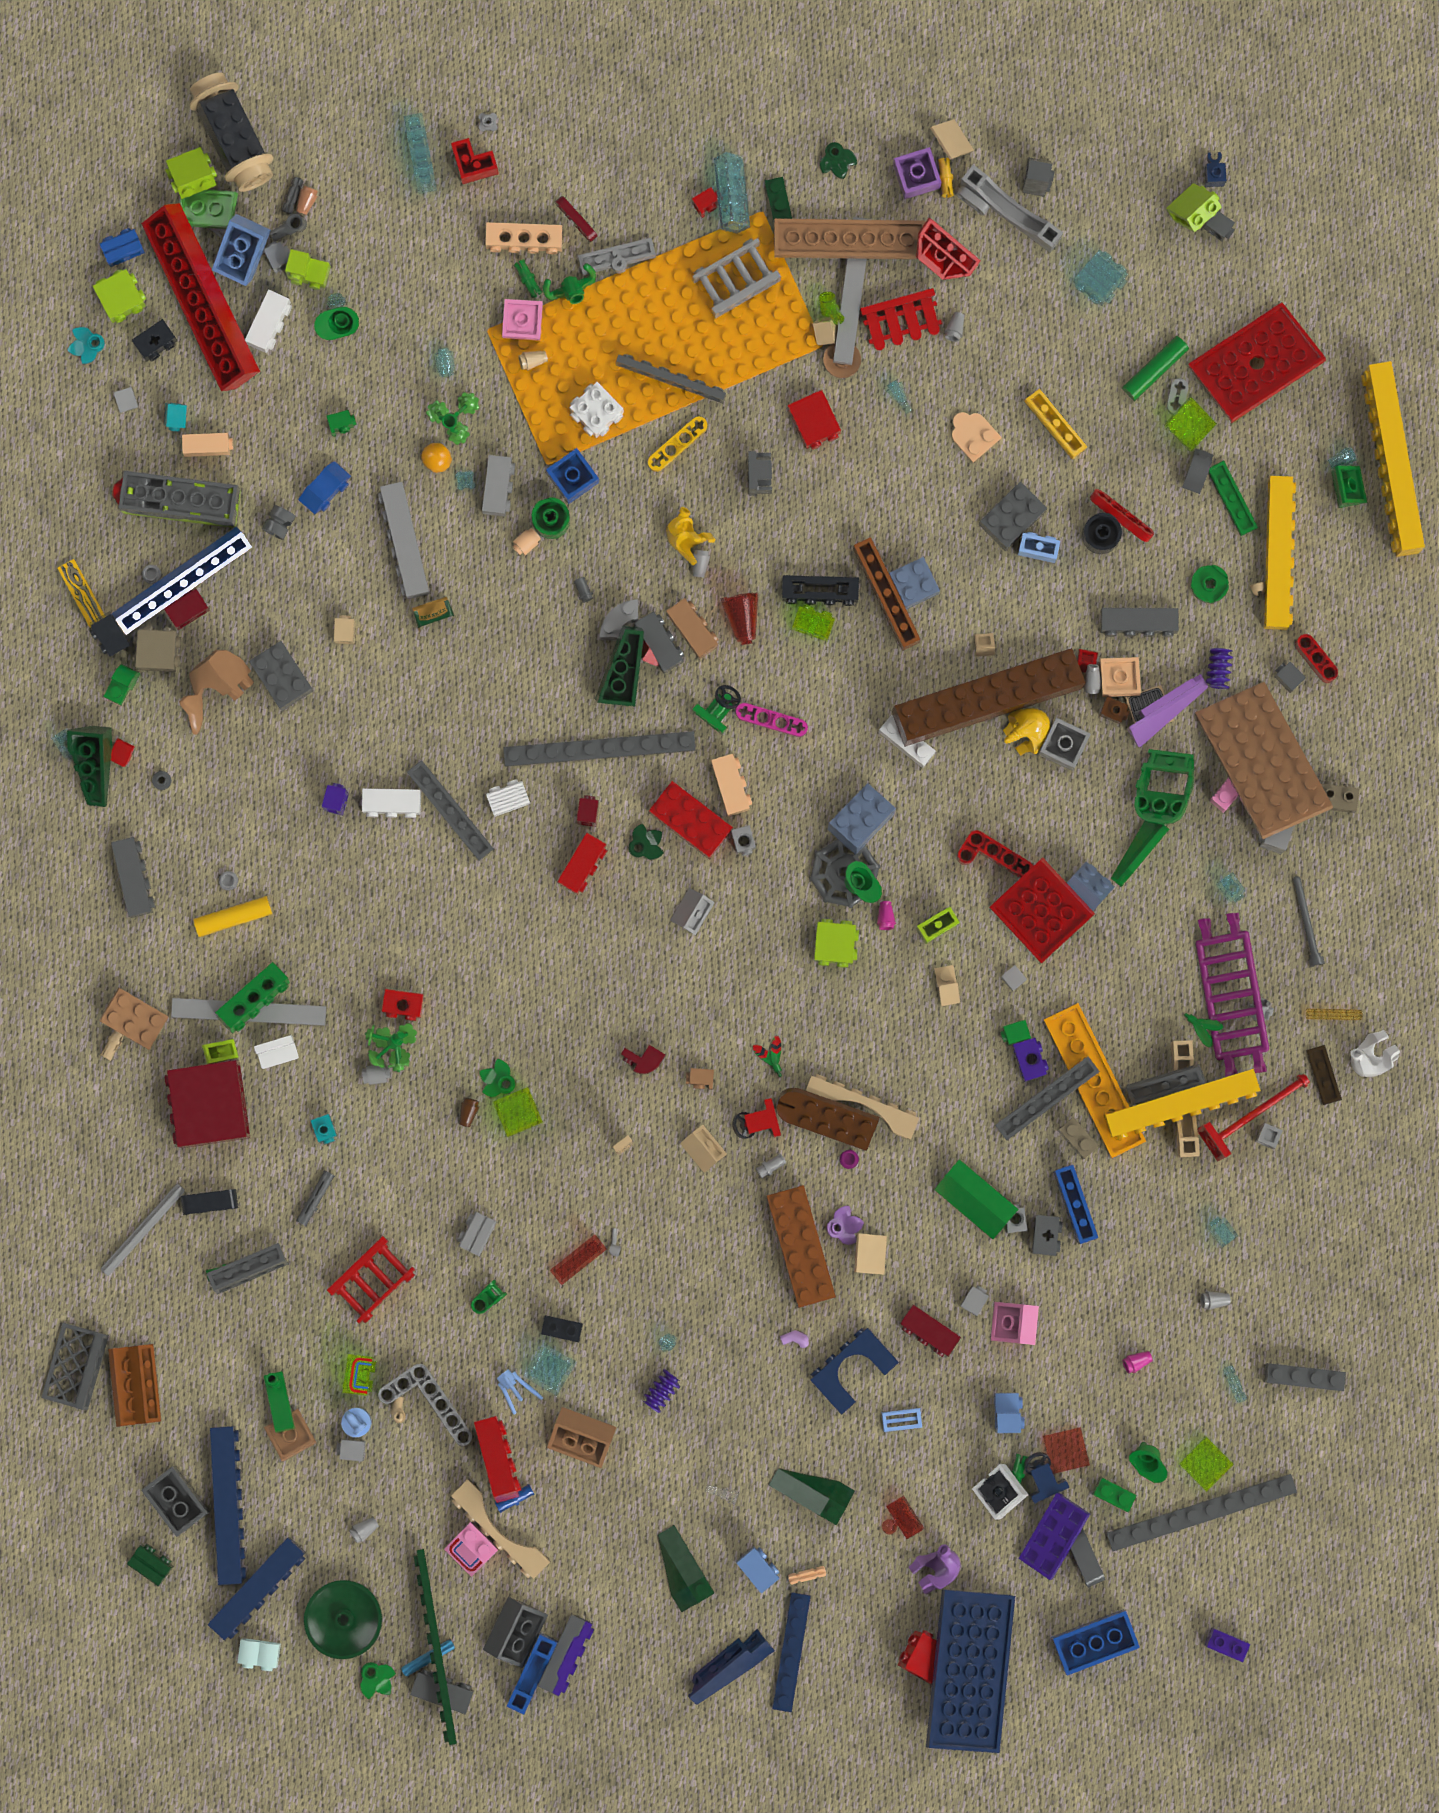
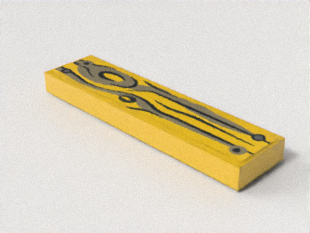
[58,559,104,627]

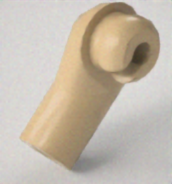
[391,1397,406,1423]

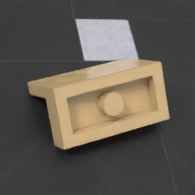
[680,1125,727,1173]

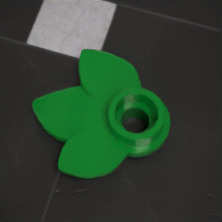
[480,1059,516,1097]
[360,1662,396,1699]

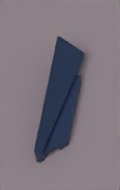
[688,1629,775,1705]

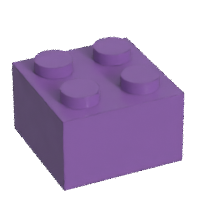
[893,147,941,200]

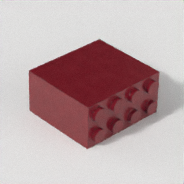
[164,1060,250,1149]

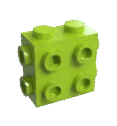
[165,147,217,199]
[1166,183,1222,232]
[93,269,146,323]
[814,919,859,968]

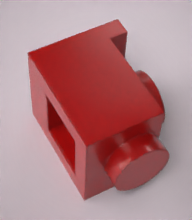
[692,187,722,218]

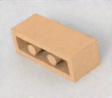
[711,754,752,816]

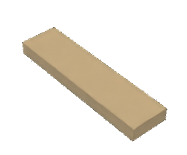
[613,1135,633,1155]

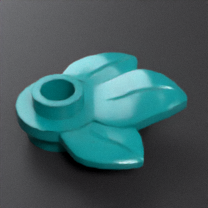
[67,327,105,364]

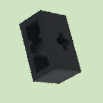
[132,319,177,362]
[541,1315,583,1343]

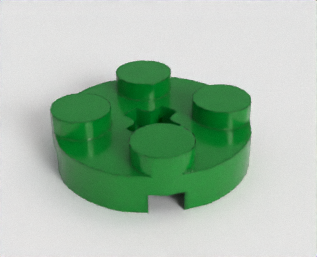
[1190,565,1229,604]

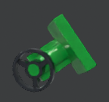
[692,685,741,735]

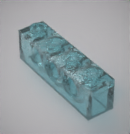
[403,113,437,194]

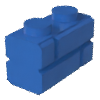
[99,228,145,268]

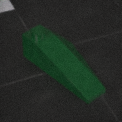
[67,726,112,807]
[658,1525,715,1612]

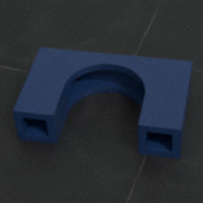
[810,1328,899,1415]

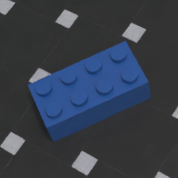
[1051,1609,1140,1676]

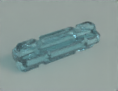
[1223,1365,1247,1403]

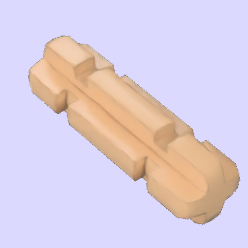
[788,1566,826,1584]

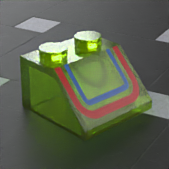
[342,1354,377,1396]

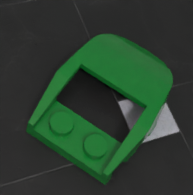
[1134,749,1195,824]

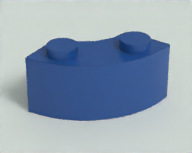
[298,461,351,514]

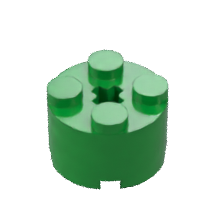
[531,497,570,539]

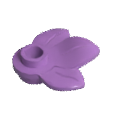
[826,1206,864,1245]

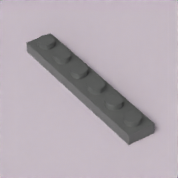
[616,354,726,404]
[407,760,494,861]
[995,1056,1100,1141]

